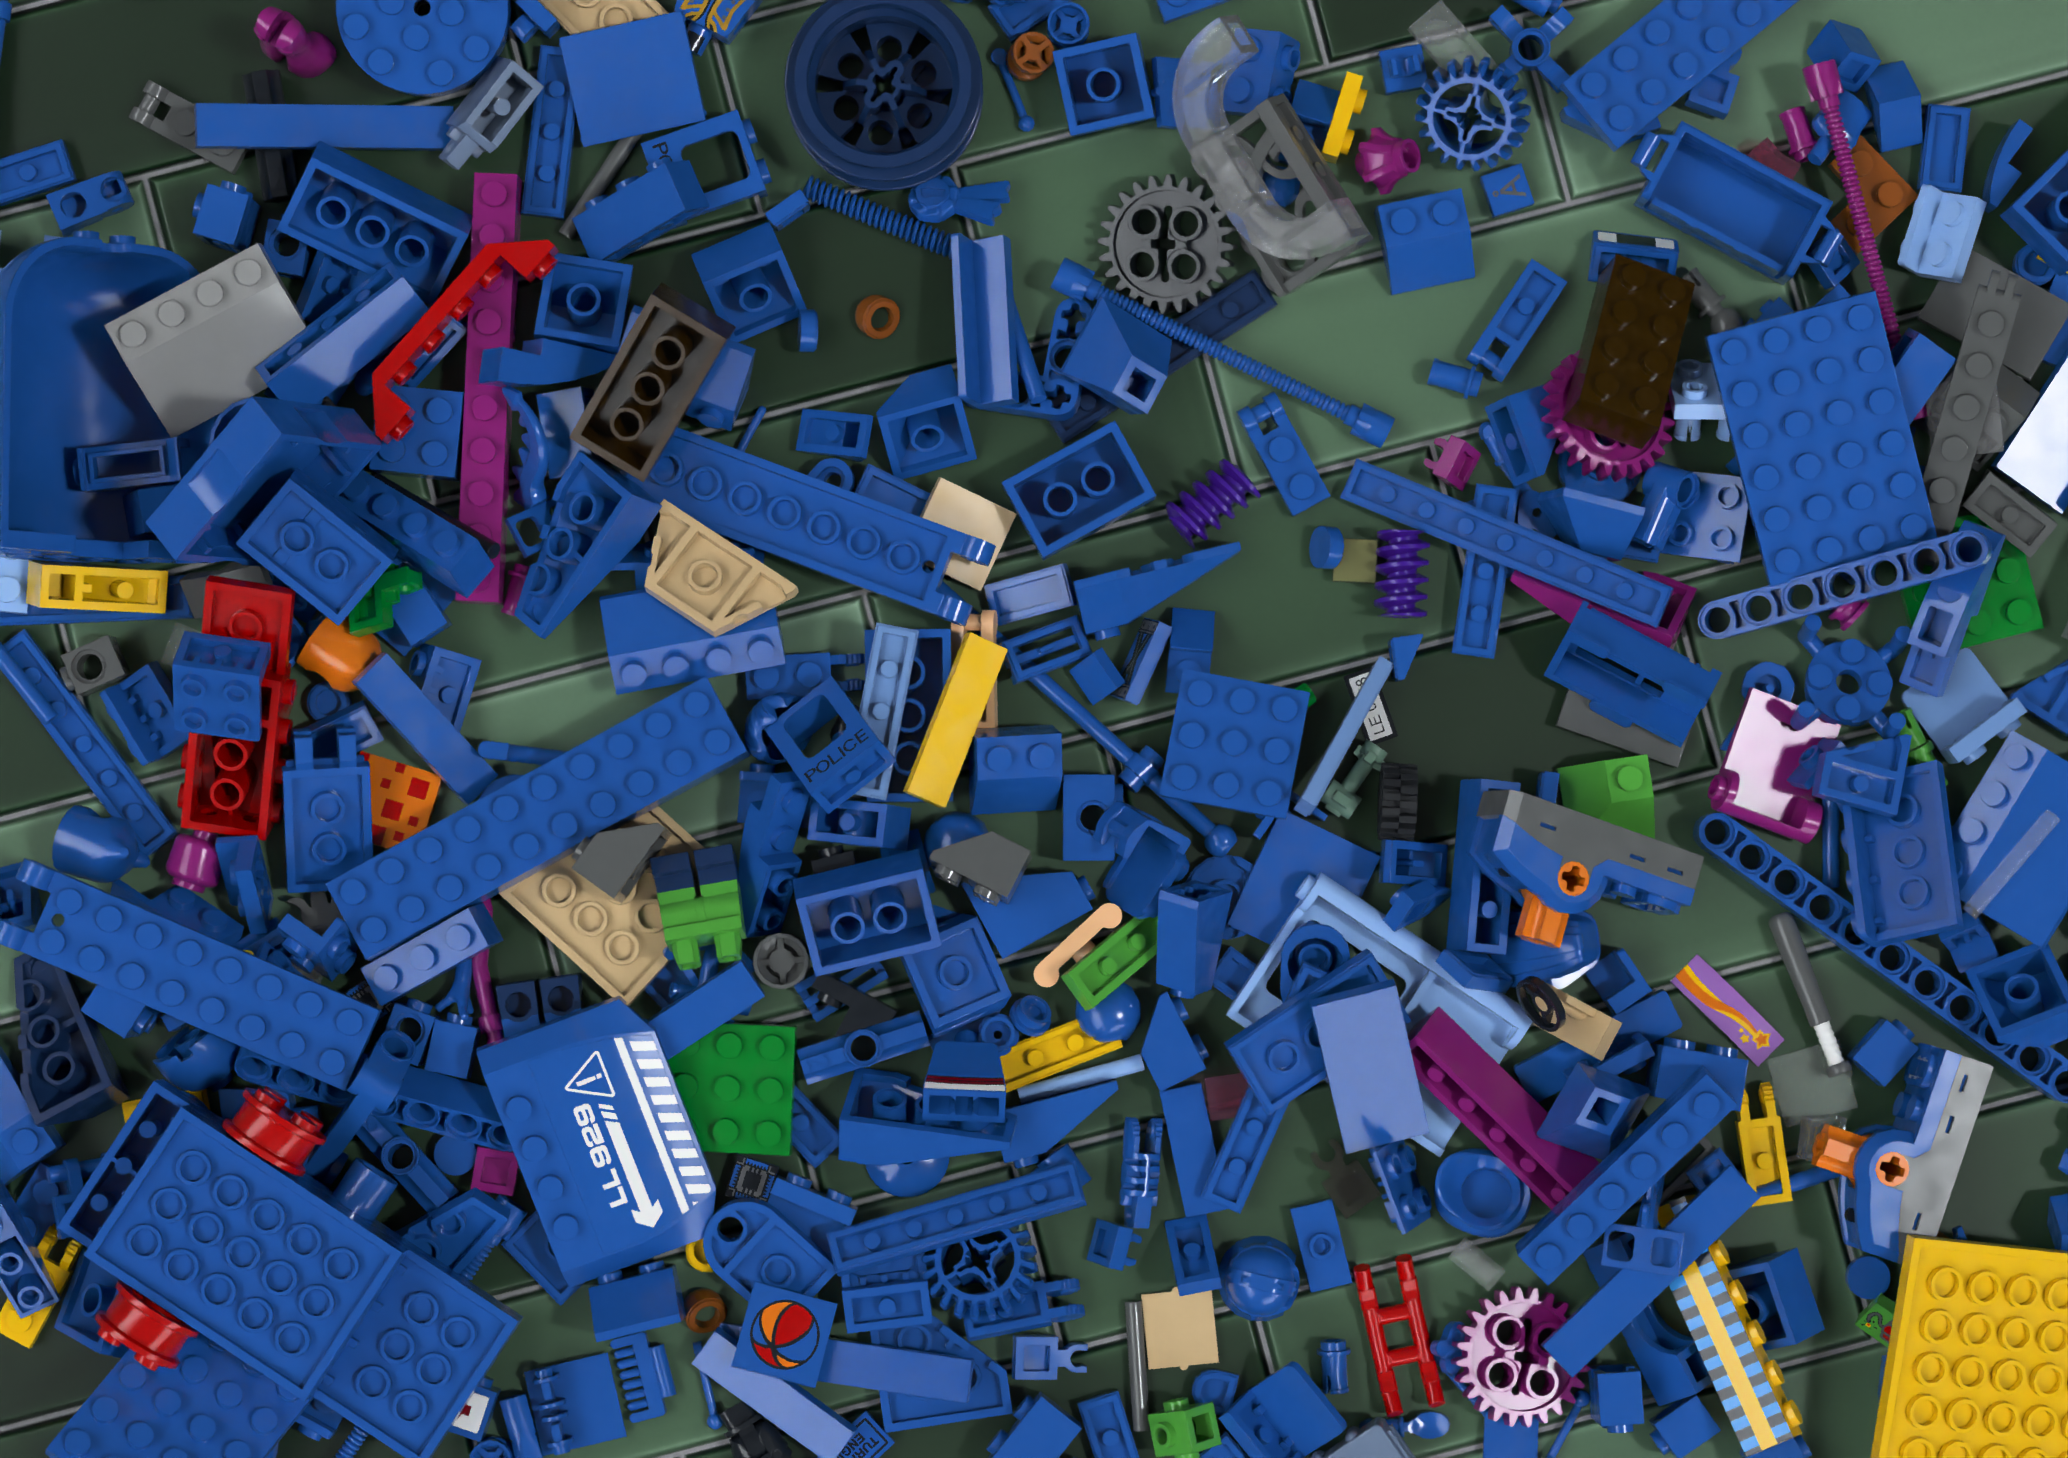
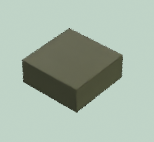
[1332,538,1378,584]

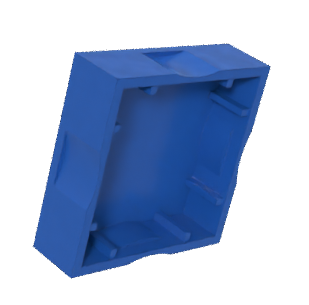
[145,396,383,567]

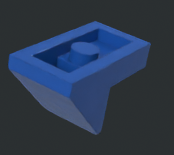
[1278,79,1340,165]
[796,408,874,462]
[1165,607,1215,694]
[1164,1214,1222,1297]

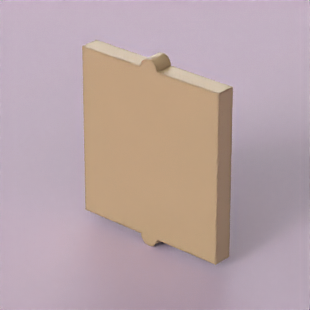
[1141,1286,1219,1370]

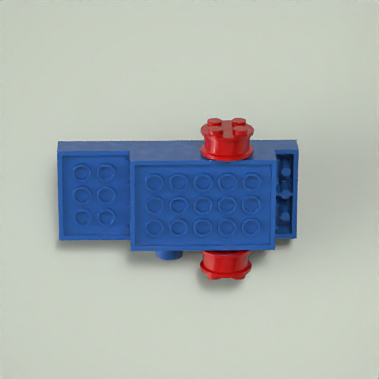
[57,1079,524,1458]

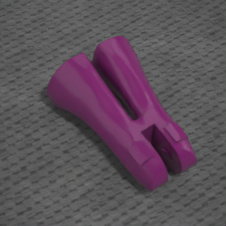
[253,7,337,79]

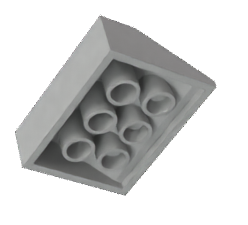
[104,243,307,438]

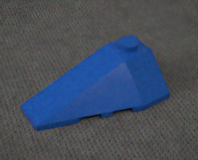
[514,450,662,639]
[1073,542,1241,641]
[0,1046,66,1186]

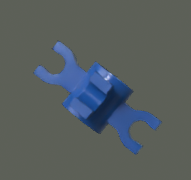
[1488,5,1574,94]

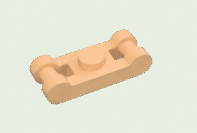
[1034,903,1122,987]

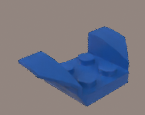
[899,905,1012,1051]

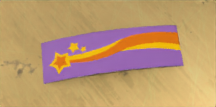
[1670,954,1785,1067]

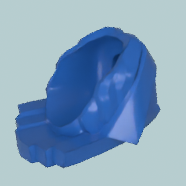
[1490,908,1601,989]

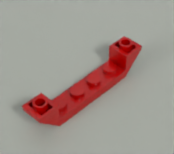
[372,240,559,444]

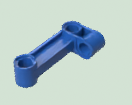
[303,1029,416,1188]

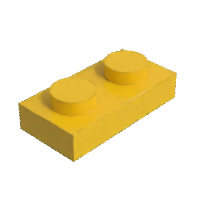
[1321,71,1368,164]

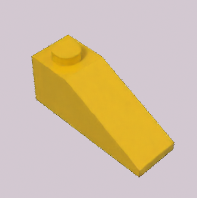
[26,560,169,614]

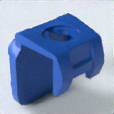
[1093,801,1191,919]

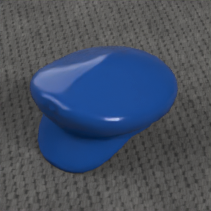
[1434,1148,1533,1238]

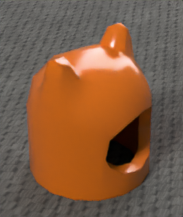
[296,616,382,693]

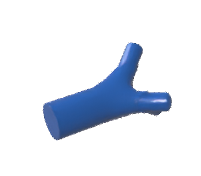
[435,959,474,1021]

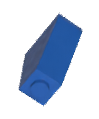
[961,871,1096,959]
[1156,880,1233,999]

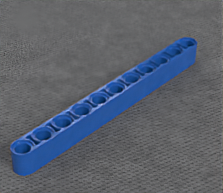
[1693,813,2068,1103]

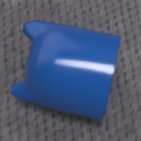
[52,805,150,883]

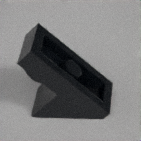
[812,974,898,1037]

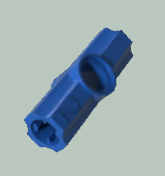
[796,1010,930,1085]
[356,1115,460,1213]

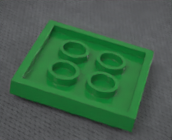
[1892,514,2044,649]
[668,1022,797,1156]

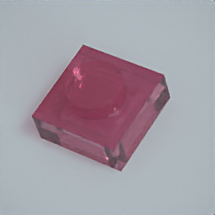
[1204,1073,1248,1121]

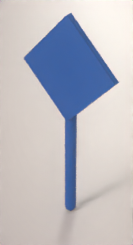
[1434,1355,1539,1458]

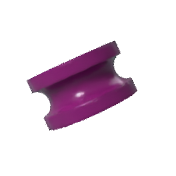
[1828,589,1870,631]

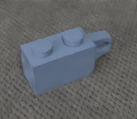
[439,56,544,170]

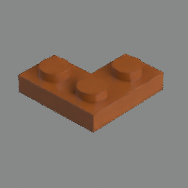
[1827,134,1919,255]

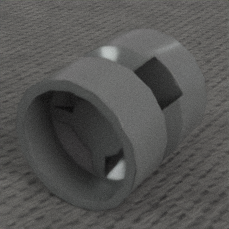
[753,933,811,989]

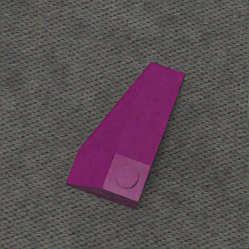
[1510,570,1697,649]

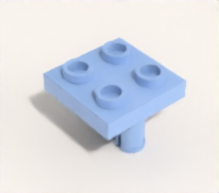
[1668,359,1730,442]

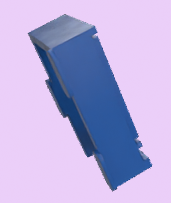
[1543,600,1722,748]

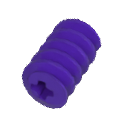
[1165,459,1261,550]
[1374,529,1430,618]

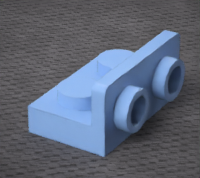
[1898,184,1987,284]

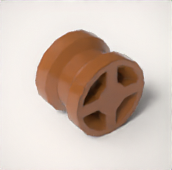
[1006,32,1054,81]

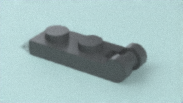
[128,80,249,175]

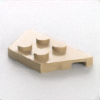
[644,499,798,638]

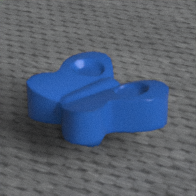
[1430,1321,1466,1375]

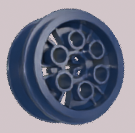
[784,0,983,191]

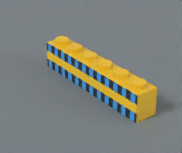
[1657,1195,1803,1457]

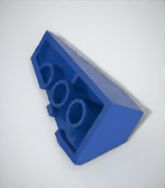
[838,1068,1017,1166]

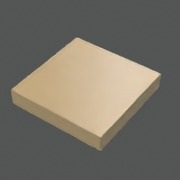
[920,477,1017,591]

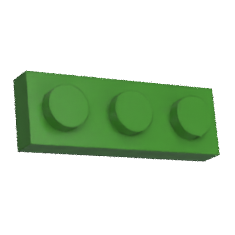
[1060,916,1158,1011]

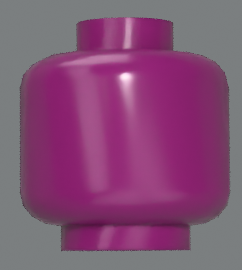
[166,830,222,894]

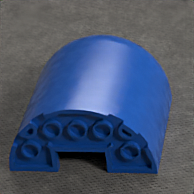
[0,231,221,564]

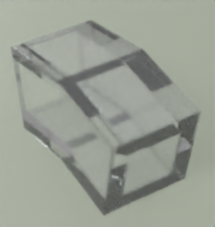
[1448,1237,1505,1291]

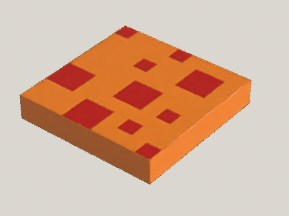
[360,751,443,849]

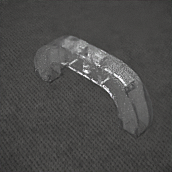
[1172,15,1370,260]

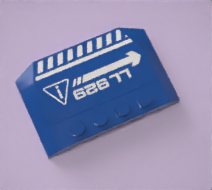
[476,995,716,1287]

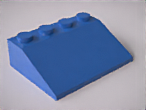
[1951,730,2068,949]

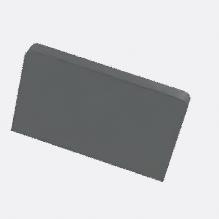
[1962,468,2058,558]

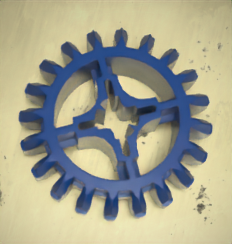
[1415,55,1531,172]
[921,1225,1038,1323]

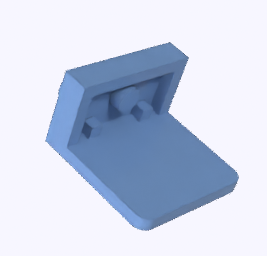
[1901,648,2027,765]

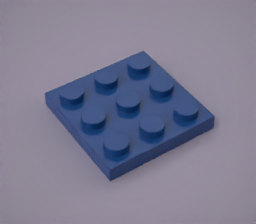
[1159,669,1310,820]

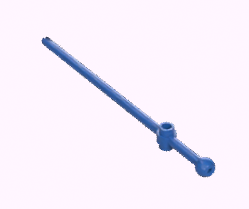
[923,565,1238,858]

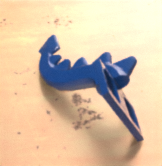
[502,386,557,558]
[1601,1175,1685,1277]

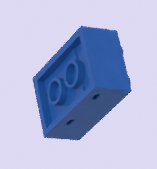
[235,468,399,626]

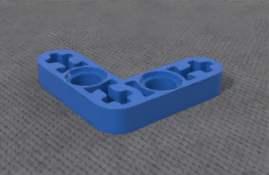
[956,298,1092,421]

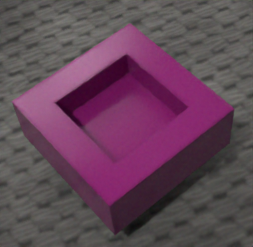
[471,1146,519,1196]

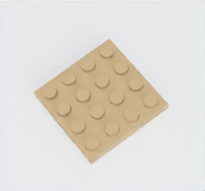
[499,806,705,1006]

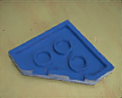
[870,1315,1013,1433]

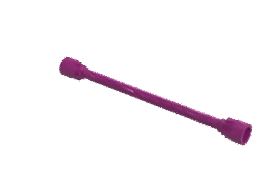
[1802,59,1932,420]

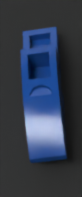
[1899,520,2006,697]
[739,771,810,938]

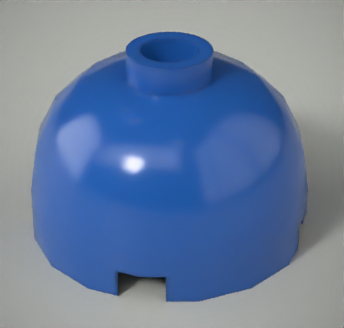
[153,1025,241,1092]

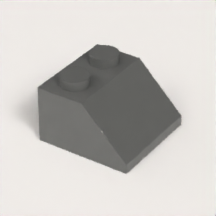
[572,823,672,903]

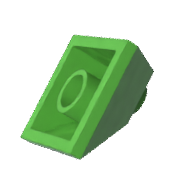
[1557,754,1655,839]

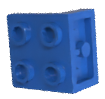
[172,631,271,742]

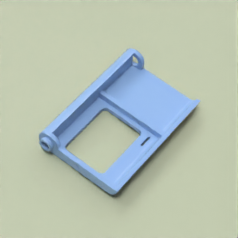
[1226,872,1533,1157]

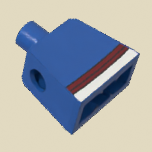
[922,1030,1006,1123]

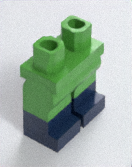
[650,844,747,971]

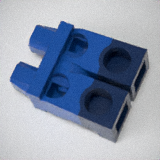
[495,972,584,1037]

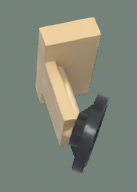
[1516,976,1622,1061]

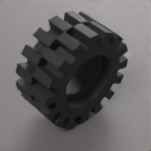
[1377,763,1418,841]

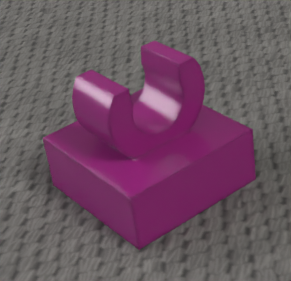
[1423,435,1481,492]

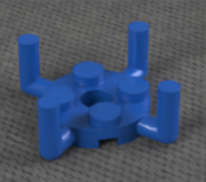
[1790,615,1911,739]

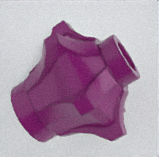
[1355,127,1421,195]

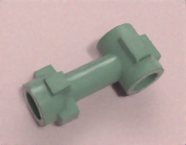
[1320,739,1388,819]

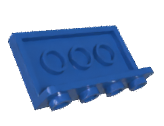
[1837,760,1964,947]

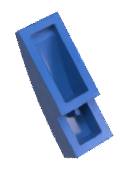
[478,338,616,387]

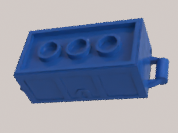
[1630,121,1844,285]

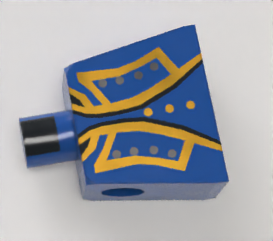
[674,0,763,57]

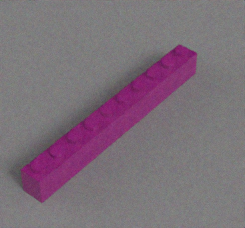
[455,172,522,605]

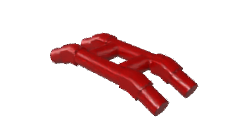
[1353,1254,1446,1417]

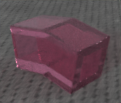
[1747,137,1801,180]

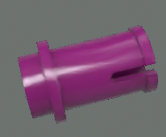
[1779,106,1817,164]
[501,563,529,616]

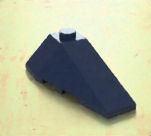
[14,953,131,1127]

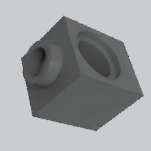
[60,635,132,697]

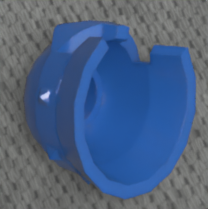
[1218,1236,1300,1321]

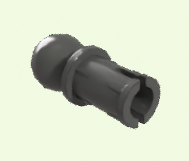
[1682,267,1743,334]

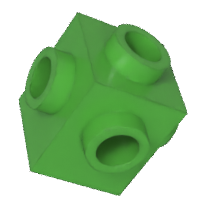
[1147,1397,1222,1458]

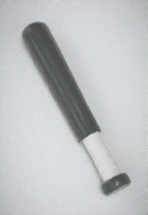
[1769,912,1852,1078]

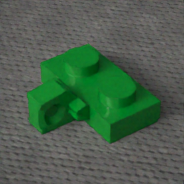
[349,564,423,637]

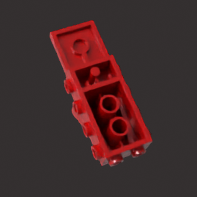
[177,575,298,841]

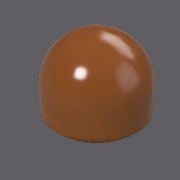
[855,294,900,339]
[684,1288,727,1333]

